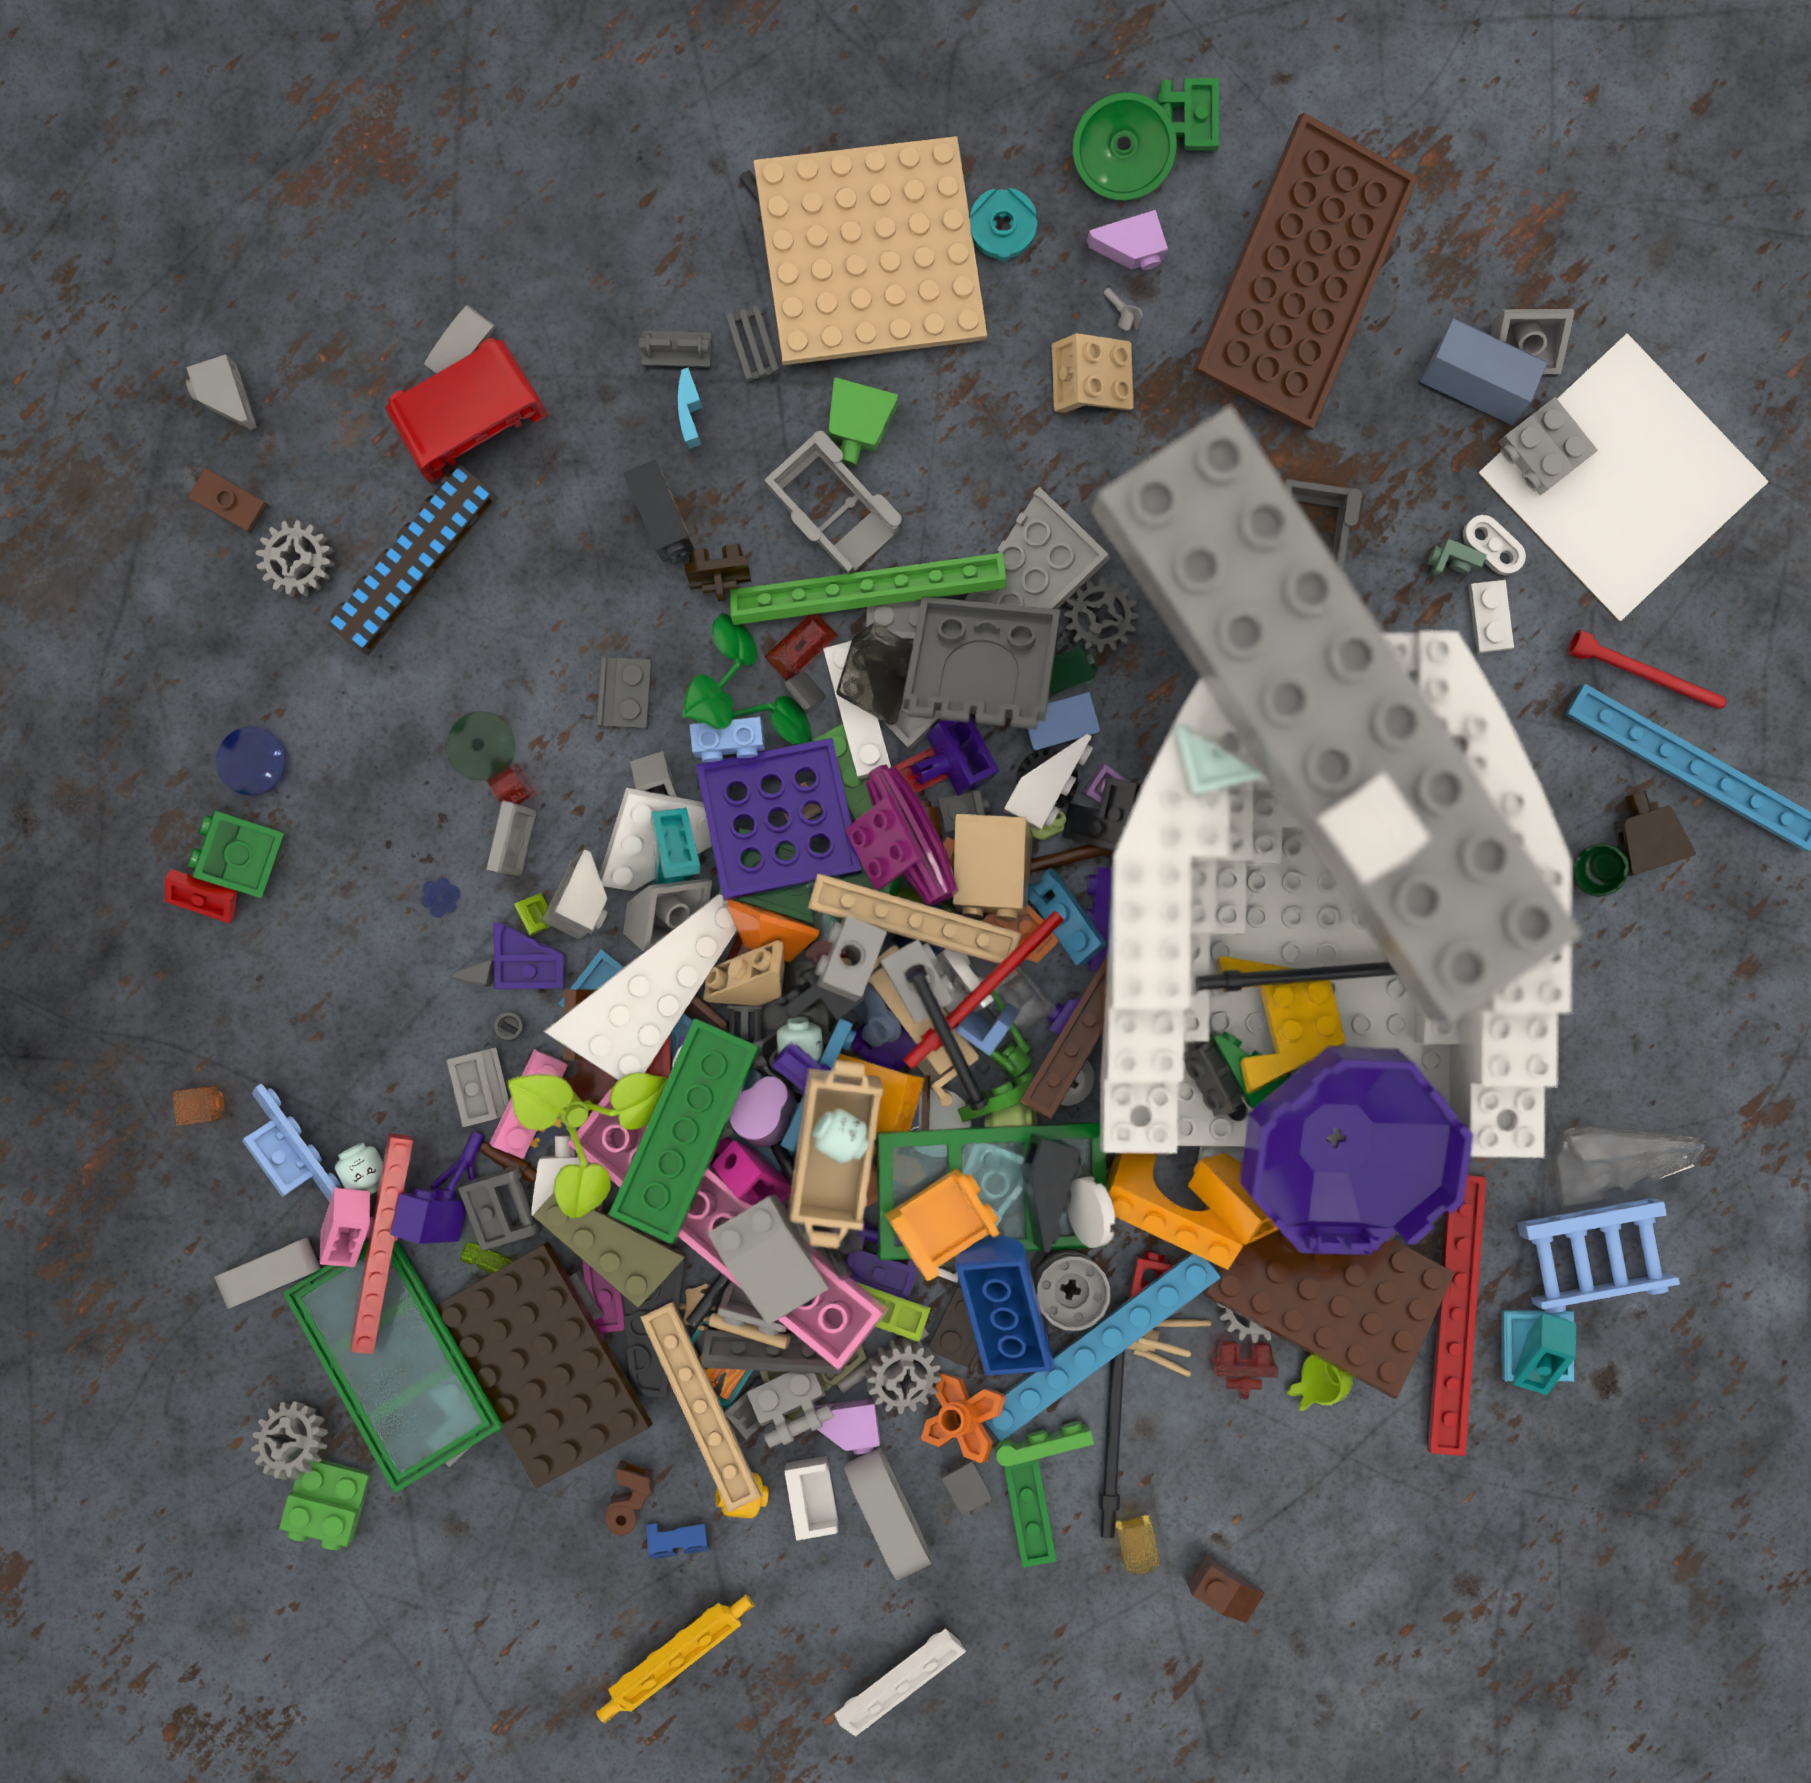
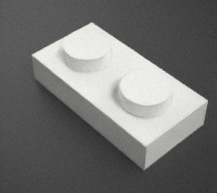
[1468,580,1514,654]

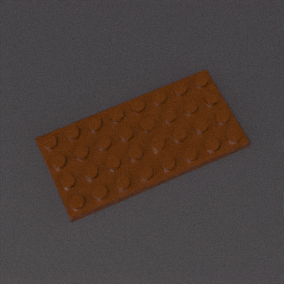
[1192,113,1419,430]

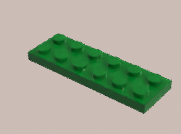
[609,1018,761,1244]

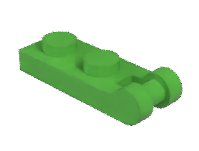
[995,1421,1094,1466]

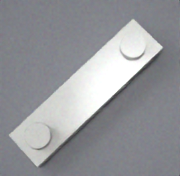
[823,640,891,780]
[834,1629,966,1737]

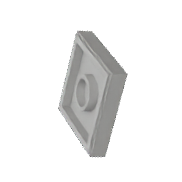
[486,801,537,877]

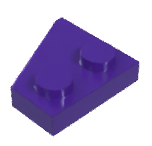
[493,923,565,989]

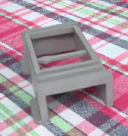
[764,431,902,574]

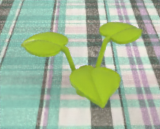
[508,1073,667,1219]

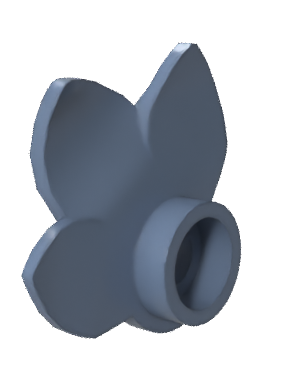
[853,984,901,1047]

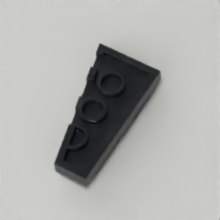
[620,1258,686,1399]

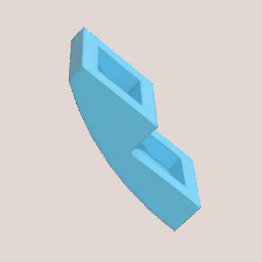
[678,368,703,449]

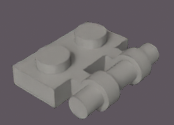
[747,1372,834,1448]

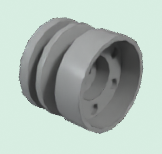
[1032,1250,1110,1331]

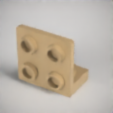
[1052,333,1133,413]

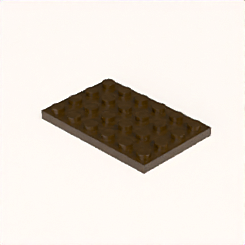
[435,1242,653,1489]

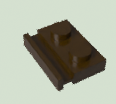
[928,1285,980,1371]

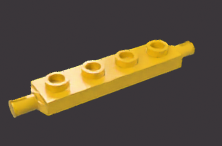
[596,1594,755,1723]

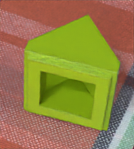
[514,893,551,937]

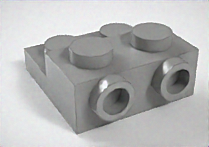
[1498,397,1598,495]

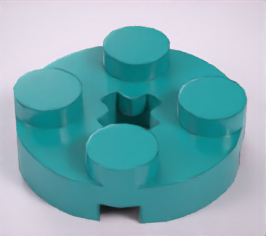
[970,188,1037,261]

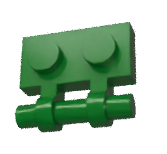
[1156,78,1219,151]

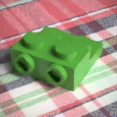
[279,1459,372,1550]

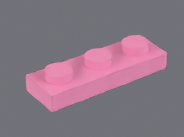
[489,1049,568,1159]

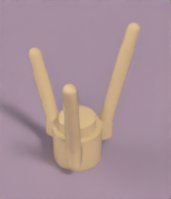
[1127,1319,1211,1377]

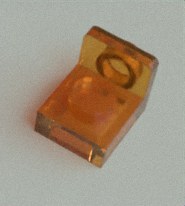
[172,1085,225,1126]

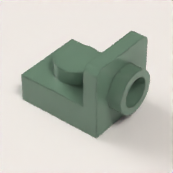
[1427,539,1487,578]

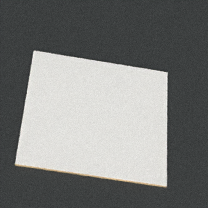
[1478,334,1769,622]

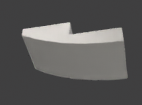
[424,305,496,374]

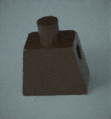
[1614,791,1696,876]

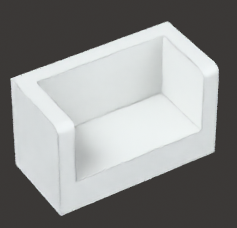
[785,1456,839,1540]

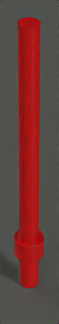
[903,910,1065,1070]

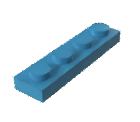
[780,1016,857,1151]

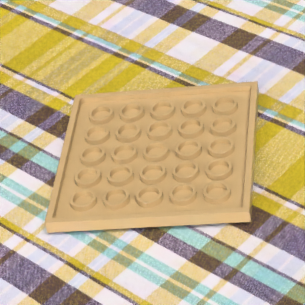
[754,136,987,365]

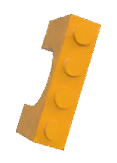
[1105,1152,1244,1270]

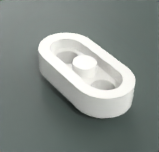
[1463,515,1526,575]

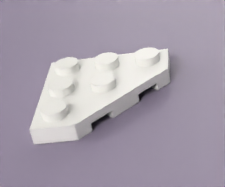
[599,788,712,891]

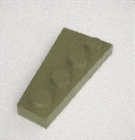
[533,1192,686,1308]

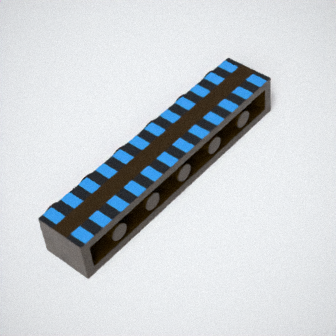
[328,465,498,656]

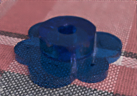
[421,878,461,917]

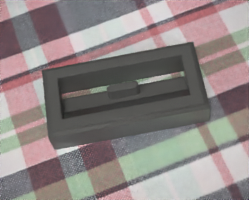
[726,305,779,382]

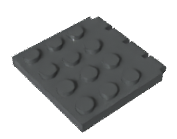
[903,596,1061,729]

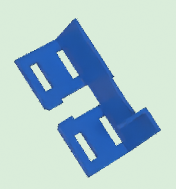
[646,1523,711,1559]

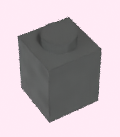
[941,1457,992,1516]

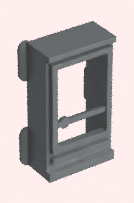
[1283,479,1362,583]

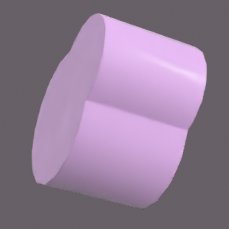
[730,1077,796,1147]

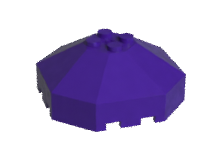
[1240,1046,1473,1255]

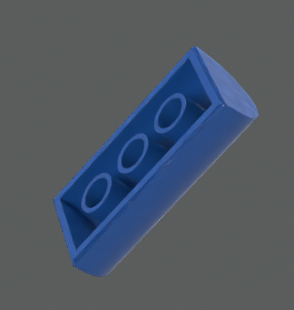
[955,1236,1054,1376]

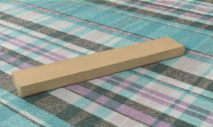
[808,874,1021,964]
[640,1302,762,1512]

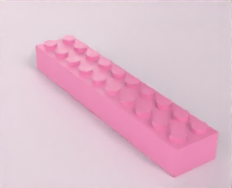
[567,1088,889,1370]

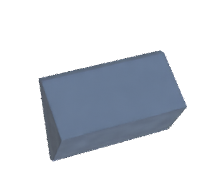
[1419,318,1547,425]

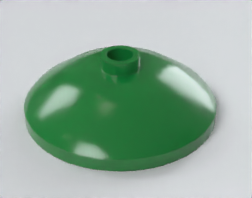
[1073,92,1177,200]

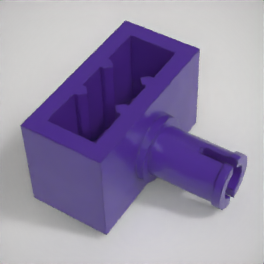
[912,716,999,796]
[390,1188,466,1244]

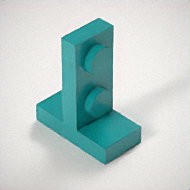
[651,808,700,885]

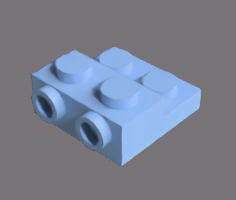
[690,717,766,762]

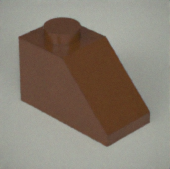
[1187,1554,1265,1623]

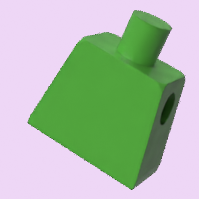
[828,377,898,466]

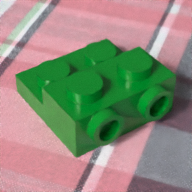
[187,810,284,898]

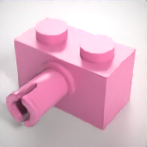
[320,1188,398,1267]

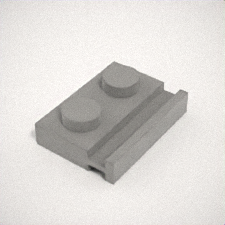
[445,1047,509,1127]

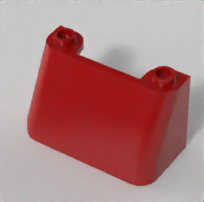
[385,338,549,484]

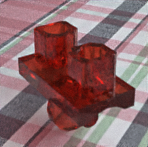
[1210,1341,1278,1399]

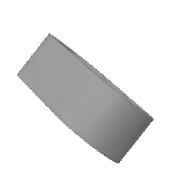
[844,1447,933,1581]

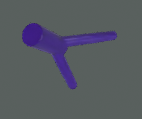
[430,1131,485,1192]

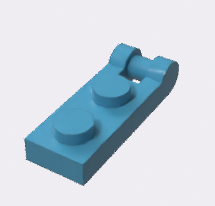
[1028,868,1108,966]

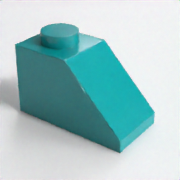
[1513,1313,1576,1395]

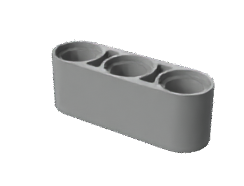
[214,1237,321,1309]

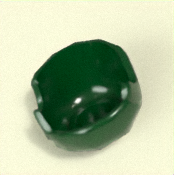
[1572,842,1630,897]

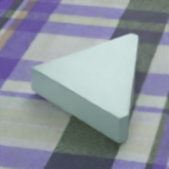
[1175,725,1262,796]

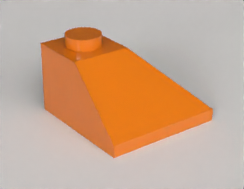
[727,899,820,962]

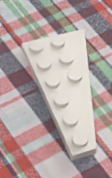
[543,894,737,1080]

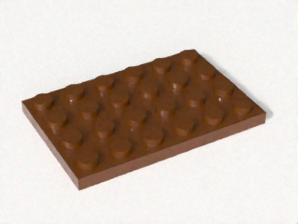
[1204,1230,1455,1399]

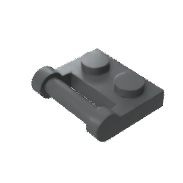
[458,1165,542,1251]

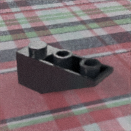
[1021,1134,1082,1253]

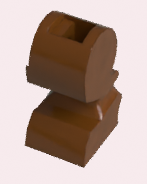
[605,1460,655,1536]

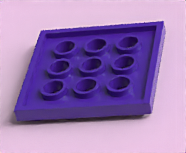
[696,738,862,901]

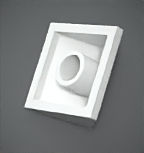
[1317,772,1430,884]

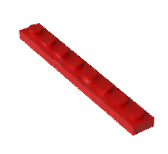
[1427,1175,1486,1456]

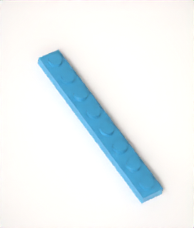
[1564,684,1811,852]
[985,1253,1221,1442]

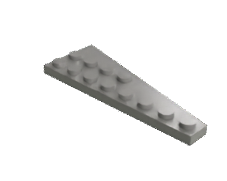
[885,487,1110,750]

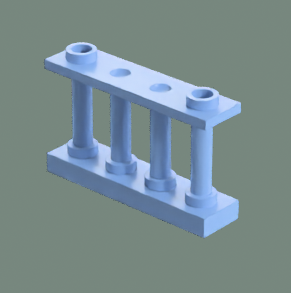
[1517,1198,1680,1313]

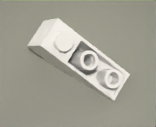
[1003,734,1093,831]

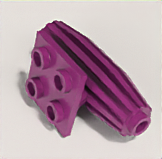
[845,764,959,906]

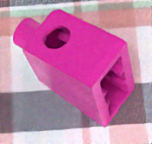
[713,1137,791,1206]

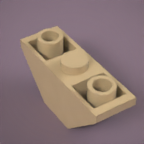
[703,940,785,1006]

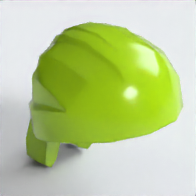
[1287,1355,1353,1411]

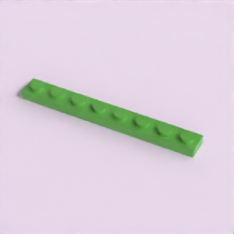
[730,553,1007,625]

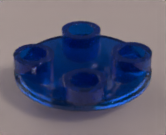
[216,727,285,795]

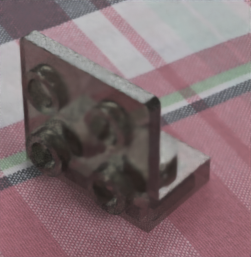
[836,622,913,725]

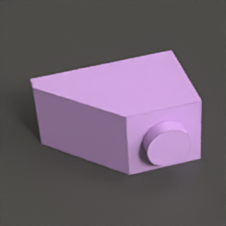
[1087,210,1168,270]
[815,1398,880,1454]

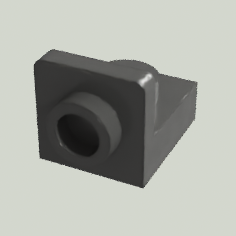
[938,788,991,833]
[723,1385,761,1443]

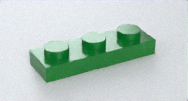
[1004,1459,1057,1568]

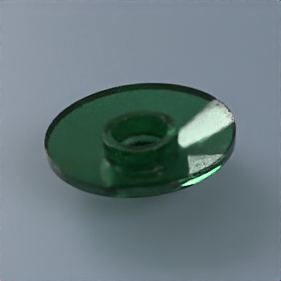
[446,712,515,780]

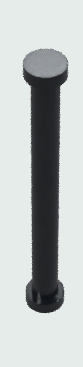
[904,964,989,1111]

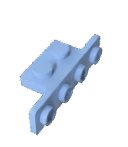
[242,1084,342,1202]

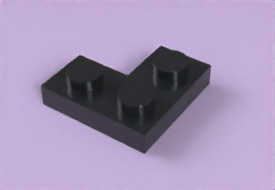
[1062,777,1143,851]

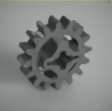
[1063,578,1139,655]

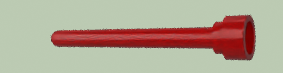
[1567,629,1726,709]

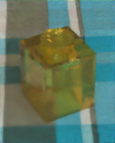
[1115,1515,1161,1574]

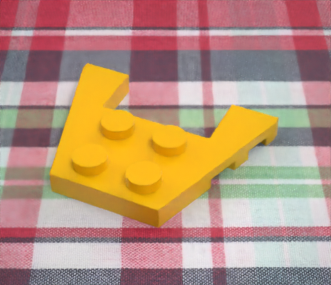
[1216,956,1346,1093]

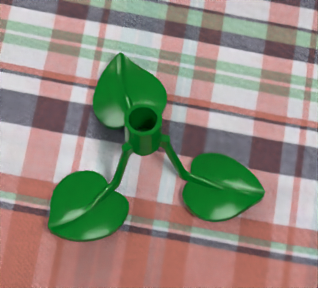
[682,613,812,745]

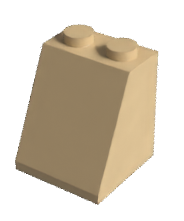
[953,814,1033,920]

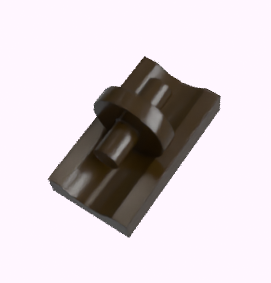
[685,543,751,602]

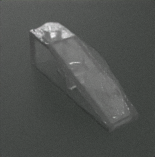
[1552,1126,1706,1208]

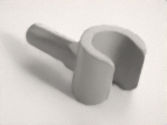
[1104,288,1142,331]

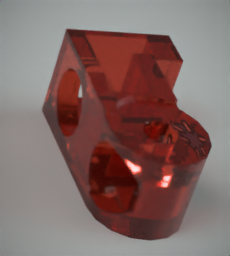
[487,764,537,805]

